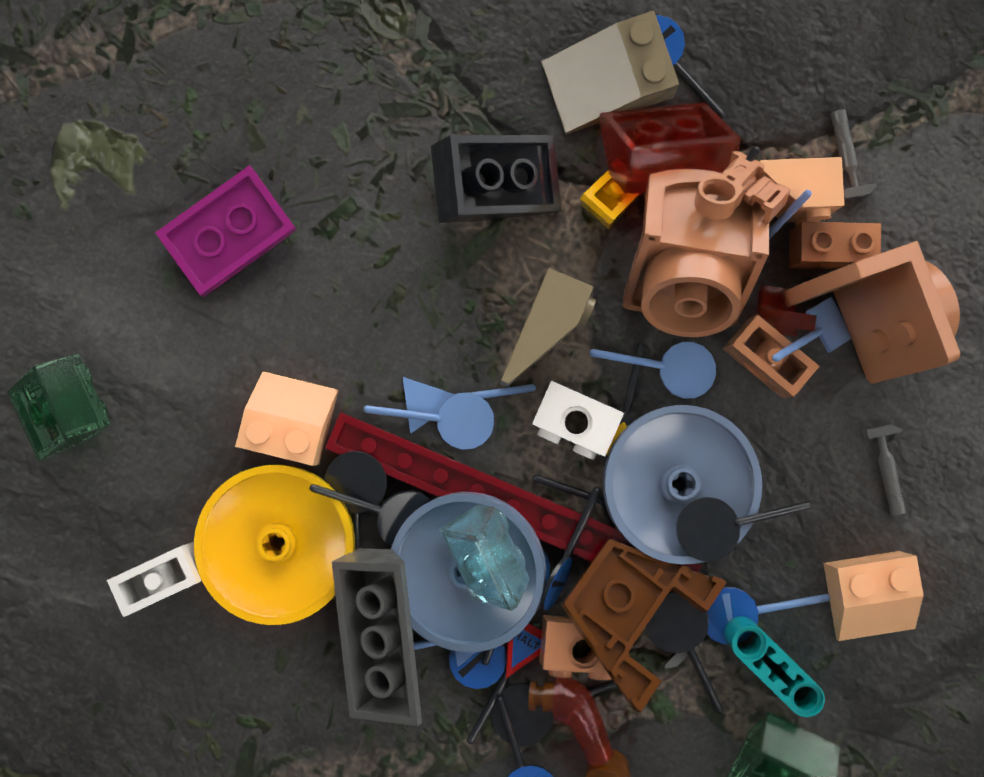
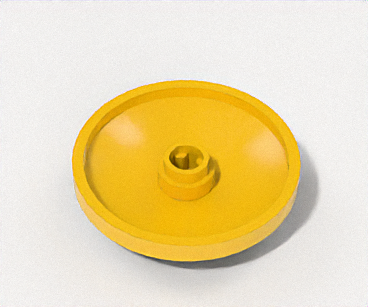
[194,465,355,625]

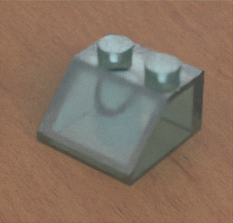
[439,504,530,611]

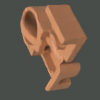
[694,151,791,224]

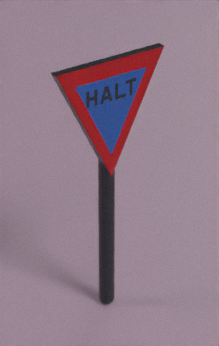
[467,623,542,744]

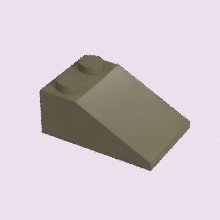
[541,10,679,135]
[501,268,596,387]

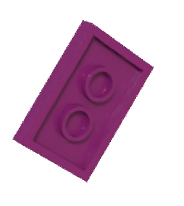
[155,165,297,297]

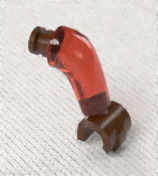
[528,677,631,777]

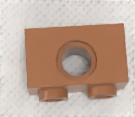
[789,222,881,269]
[723,315,819,398]
[539,615,611,680]

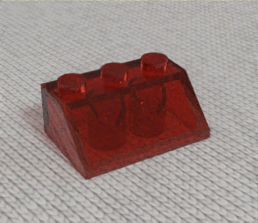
[599,102,741,194]

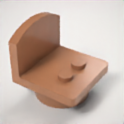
[623,169,769,337]
[782,241,960,384]

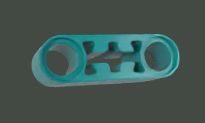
[724,616,825,717]

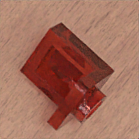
[756,285,817,337]

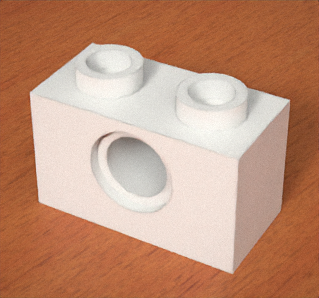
[532,381,624,460]
[107,542,202,617]

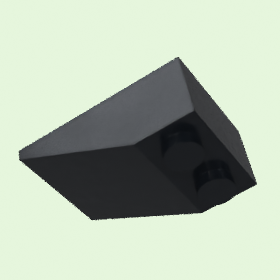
[431,135,562,223]

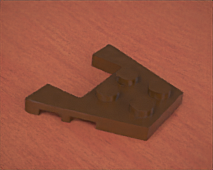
[561,539,727,712]

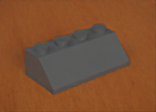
[331,548,422,726]

